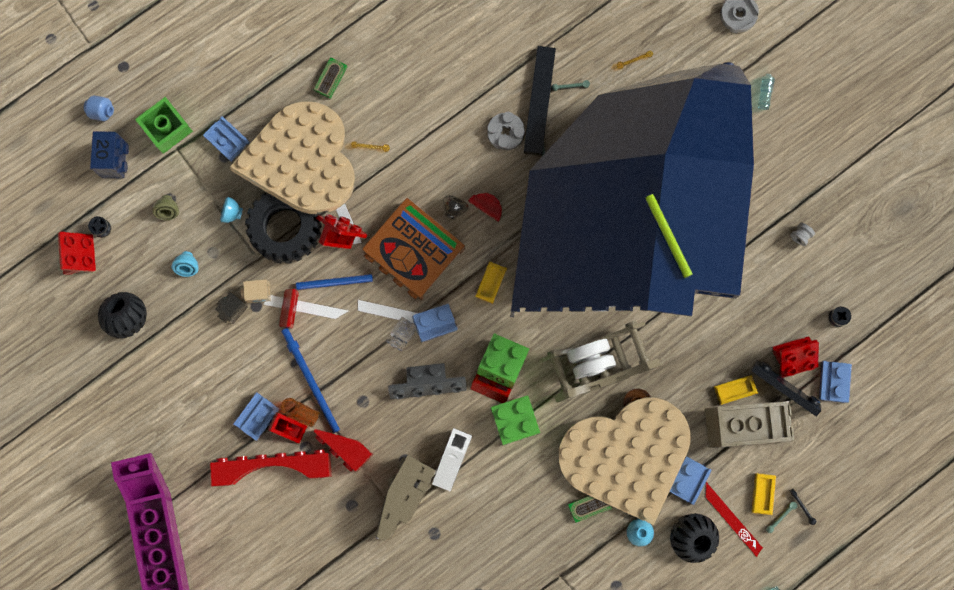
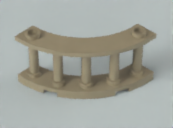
[541,321,661,403]

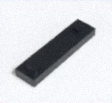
[751,360,821,417]

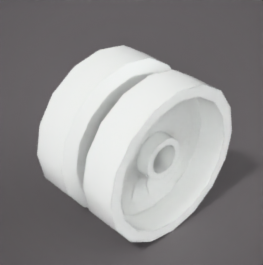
[567,339,616,379]

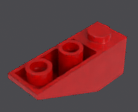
[314,429,374,472]

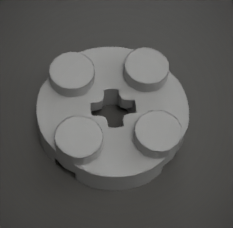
[720,0,759,33]
[487,112,524,150]

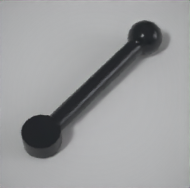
[789,488,817,525]

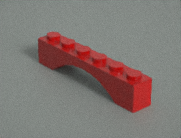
[210,450,332,487]

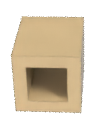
[241,280,271,303]

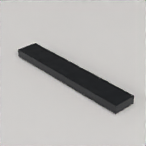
[524,46,556,156]

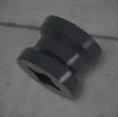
[88,216,112,238]
[828,306,852,327]

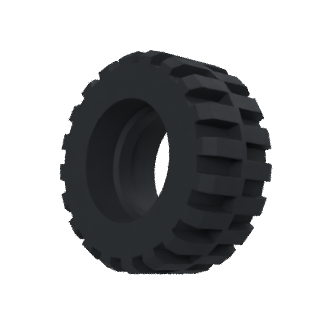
[245,192,322,264]

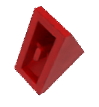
[268,412,307,444]

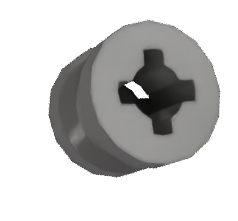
[790,222,815,246]

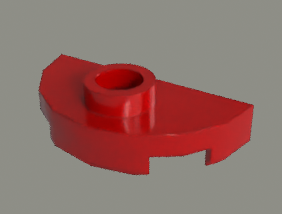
[468,193,502,222]

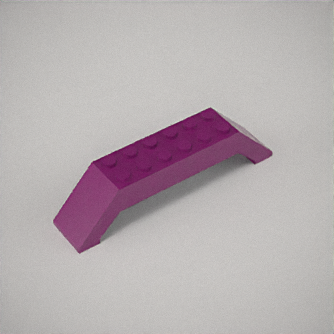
[111,453,189,590]

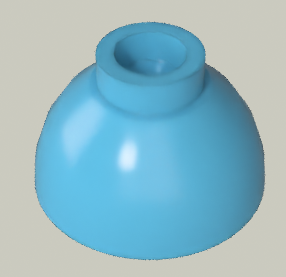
[220,197,243,223]
[171,251,199,277]
[627,519,654,547]

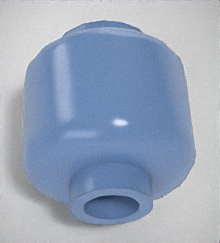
[84,95,114,122]

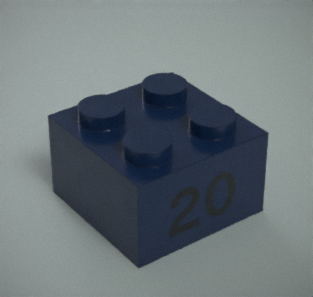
[90,131,129,178]

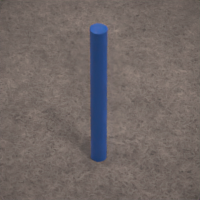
[296,274,373,290]

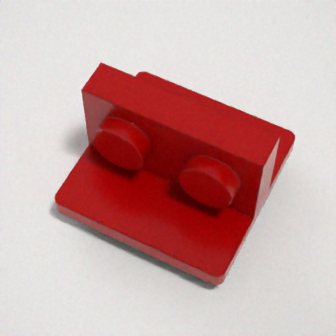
[317,214,367,249]
[58,232,96,275]
[772,336,819,378]

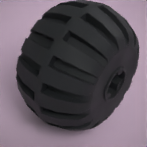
[98,292,147,339]
[670,513,719,563]

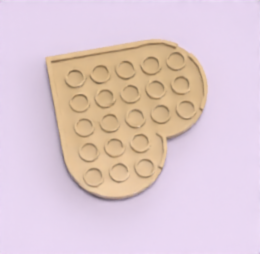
[230,102,355,214]
[559,397,691,525]

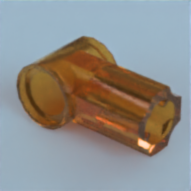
[281,398,320,428]

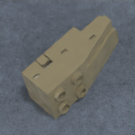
[705,401,794,448]
[374,455,437,541]

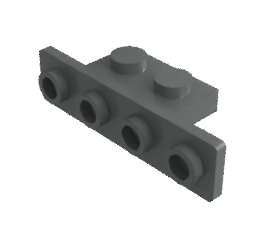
[388,363,467,400]

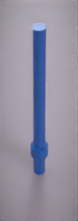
[281,328,340,434]

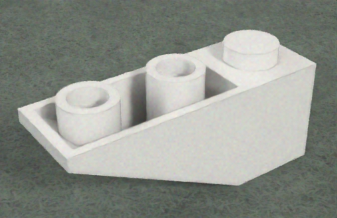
[432,428,472,491]

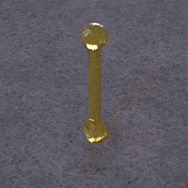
[616,50,653,70]
[351,141,390,152]

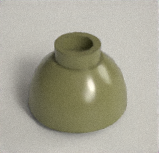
[152,195,179,220]

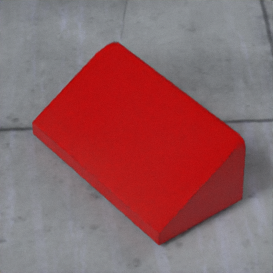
[279,289,299,329]
[471,374,512,403]

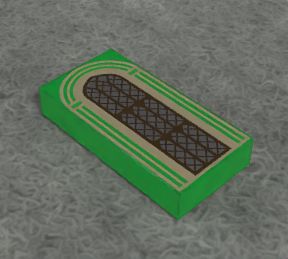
[314,57,348,99]
[568,496,612,523]

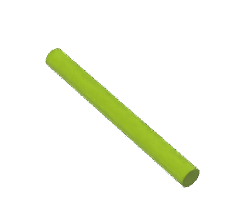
[645,194,693,278]

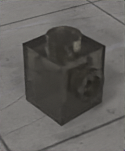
[215,292,248,324]

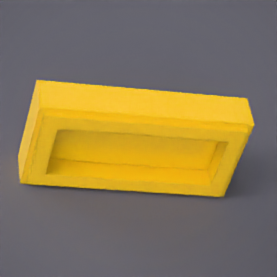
[475,261,507,304]
[714,375,758,405]
[751,473,776,515]

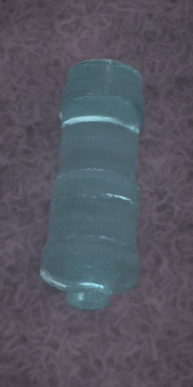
[758,74,775,110]

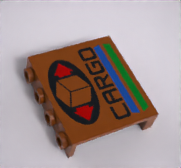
[362,198,465,301]

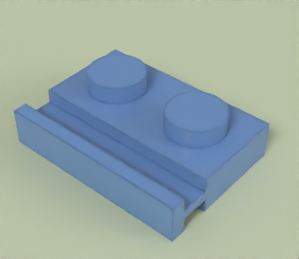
[203,116,250,161]
[412,304,458,343]
[819,361,852,403]
[234,392,280,441]
[669,456,712,505]

